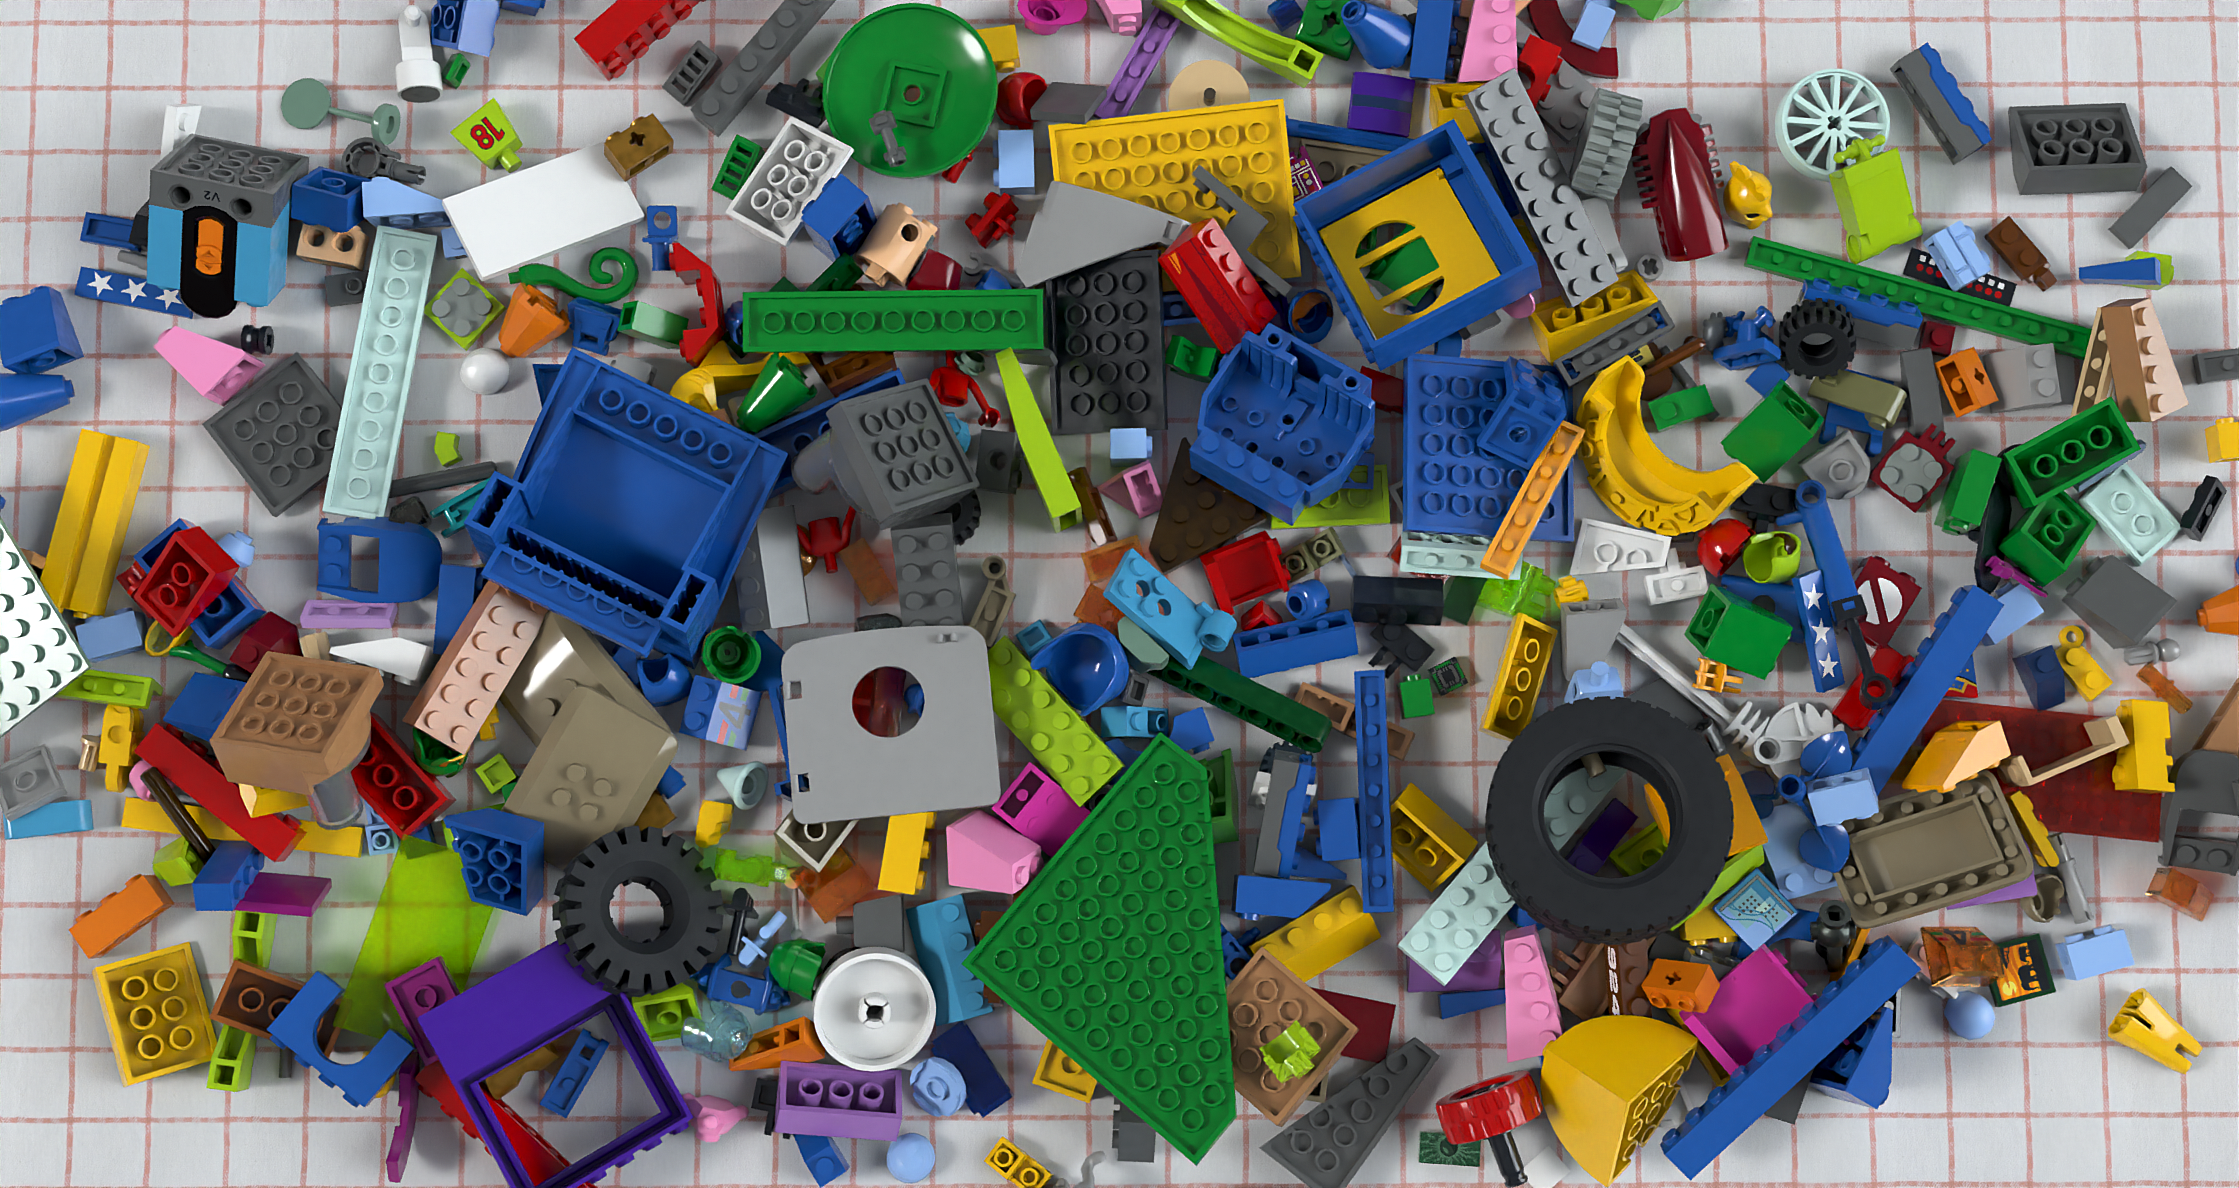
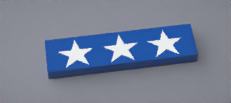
[74,266,199,319]
[1792,569,1845,693]

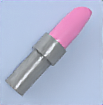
[117,250,147,271]

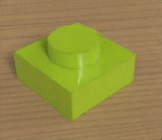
[475,753,519,795]

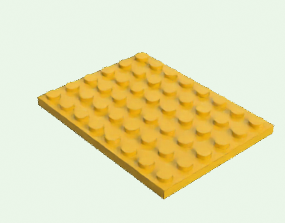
[1048,99,1302,292]

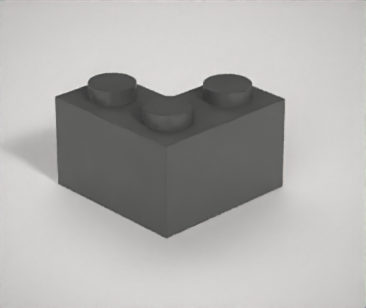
[1112,1096,1156,1163]

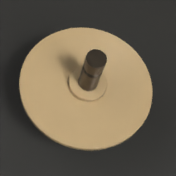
[1168,60,1250,111]

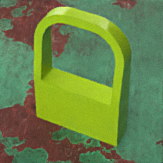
[995,347,1083,533]

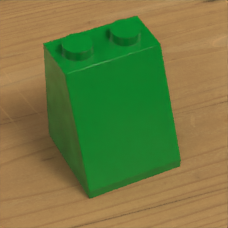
[1720,379,1824,484]
[1684,583,1793,680]

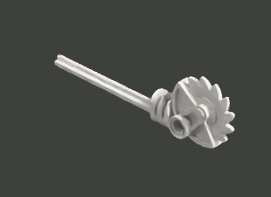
[1616,623,1851,786]

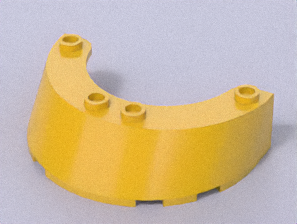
[1576,354,1759,536]

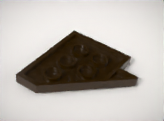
[1148,437,1267,576]

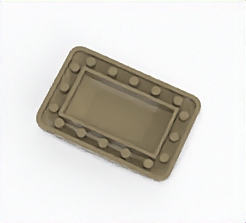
[499,610,671,747]
[501,685,679,871]
[1833,770,2034,929]

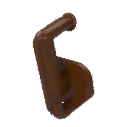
[1640,336,1707,401]

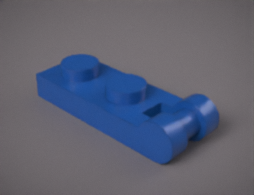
[540,1028,610,1118]

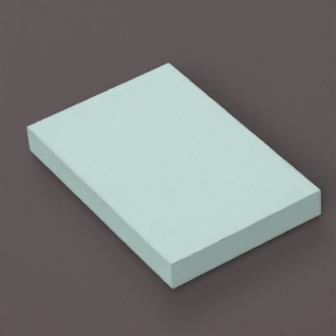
[2077,463,2182,567]

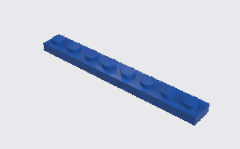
[1354,670,1395,913]

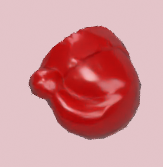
[996,72,1047,130]

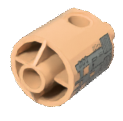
[855,202,937,287]

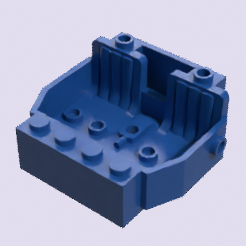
[1189,323,1376,526]

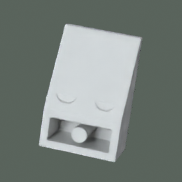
[329,637,441,688]

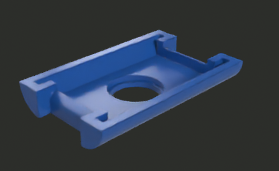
[1721,573,1804,644]

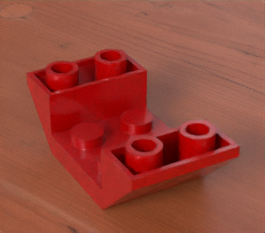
[669,243,727,369]

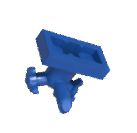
[1713,305,1781,371]

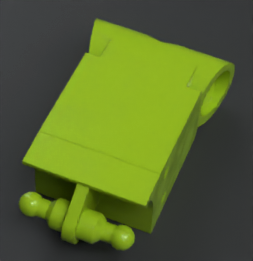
[1828,134,1923,264]

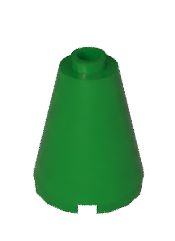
[736,352,818,433]

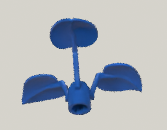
[1741,731,1853,873]

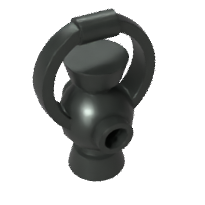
[1810,900,1856,972]

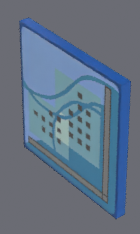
[1712,867,1799,952]

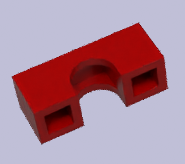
[1517,34,1563,115]

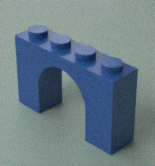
[267,971,416,1108]

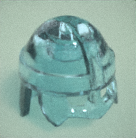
[681,1000,753,1063]

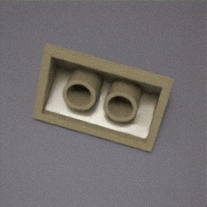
[773,788,859,873]

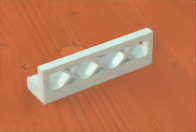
[1399,528,1523,580]

